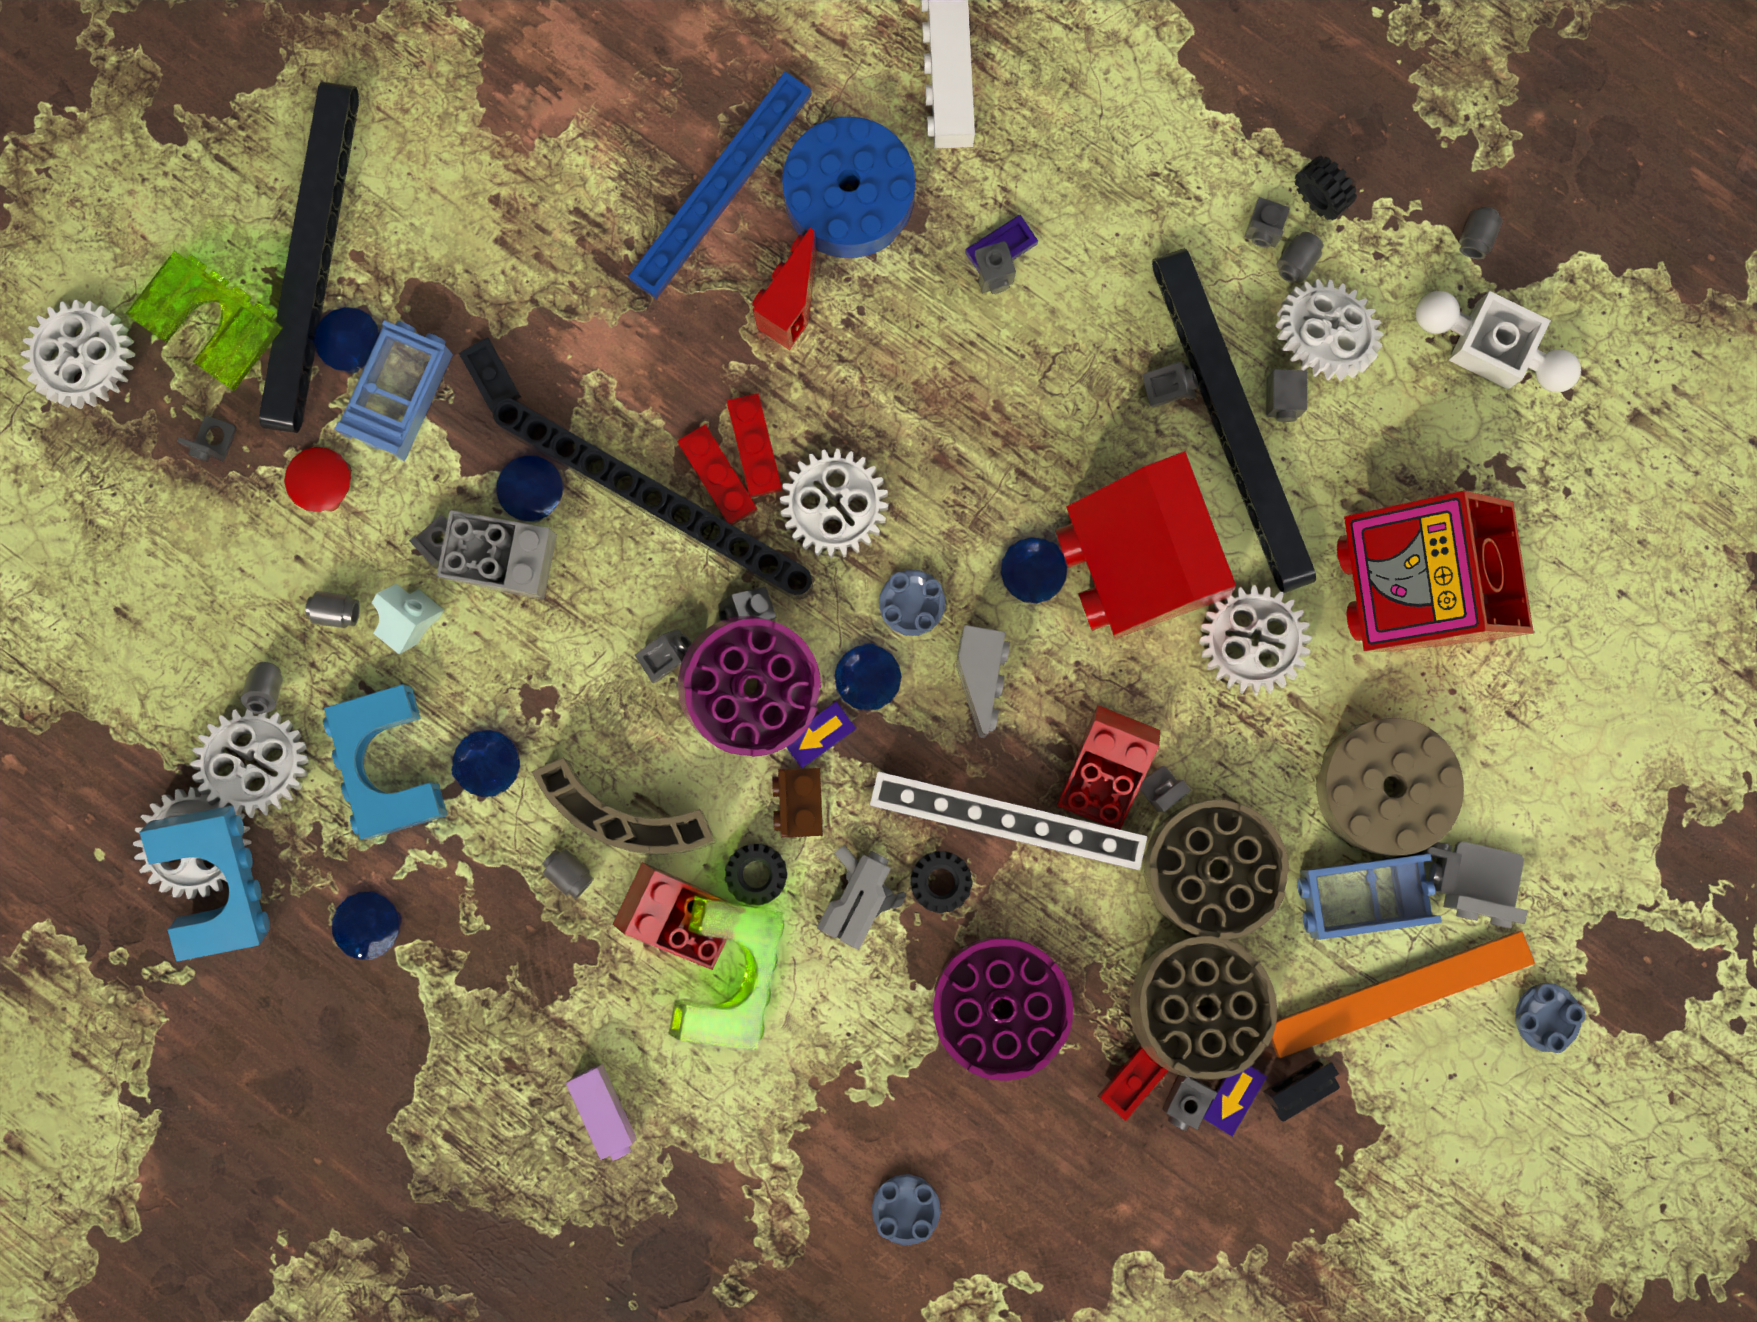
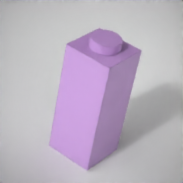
[566,1063,637,1161]

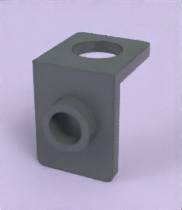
[177,416,237,462]

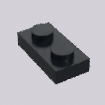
[459,337,522,412]

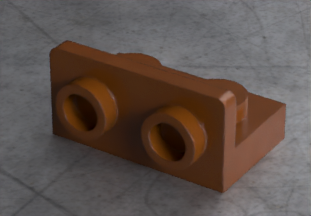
[772,768,823,838]

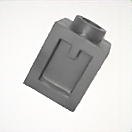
[1244,197,1290,248]
[1142,362,1198,407]
[635,629,691,683]
[1140,766,1191,812]
[1418,842,1462,895]

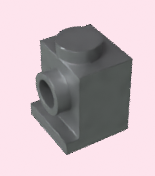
[409,515,448,569]
[1162,1075,1217,1131]

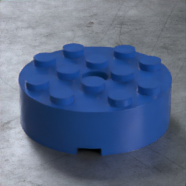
[782,117,915,258]

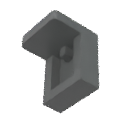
[975,242,1016,294]
[718,586,777,621]

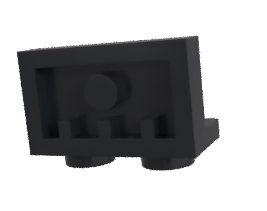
[1263,1057,1340,1122]

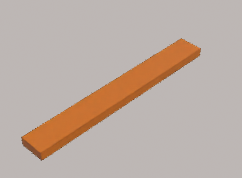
[1271,931,1535,1058]

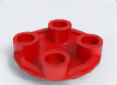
[284,447,352,512]

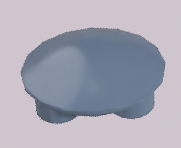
[879,570,945,636]
[1515,983,1585,1053]
[872,1174,941,1245]

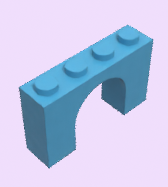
[323,684,448,839]
[139,805,270,962]

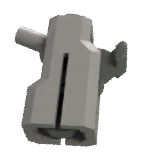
[817,845,906,950]

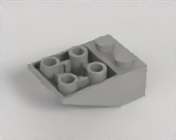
[436,510,557,599]
[956,625,1010,738]

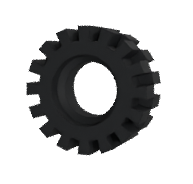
[1294,155,1357,220]
[724,844,787,906]
[910,851,972,913]

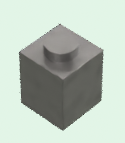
[1266,369,1307,422]

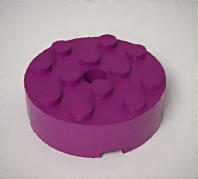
[678,616,821,757]
[932,936,1073,1081]

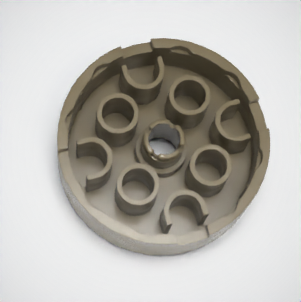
[1316,718,1464,855]
[1144,800,1289,940]
[1130,936,1277,1079]

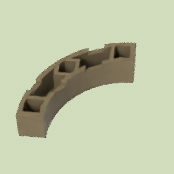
[531,757,716,855]

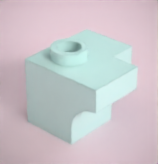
[372,583,444,654]

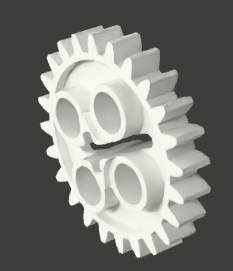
[1275,279,1383,381]
[21,300,135,409]
[780,449,888,558]
[1199,585,1312,695]
[190,709,309,818]
[133,787,252,899]

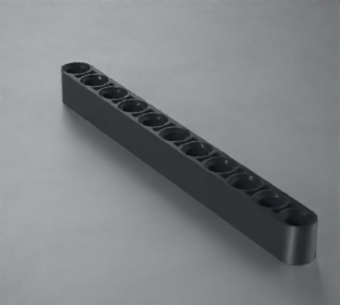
[259,82,359,433]
[1152,248,1316,593]
[492,398,813,600]

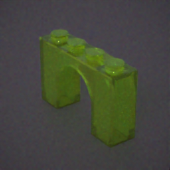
[125,251,283,391]
[668,896,784,1050]

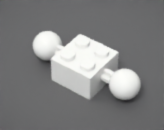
[1416,291,1581,392]

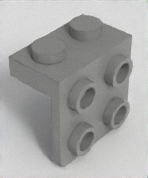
[1443,842,1528,928]

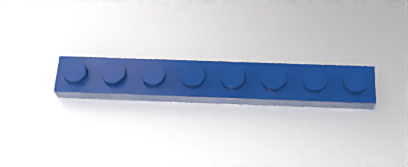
[628,71,812,299]

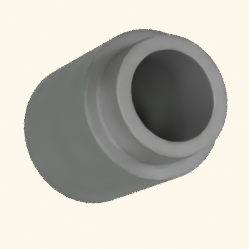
[1459,206,1503,259]
[1276,232,1324,283]
[305,591,360,628]
[241,662,283,714]
[542,849,594,899]

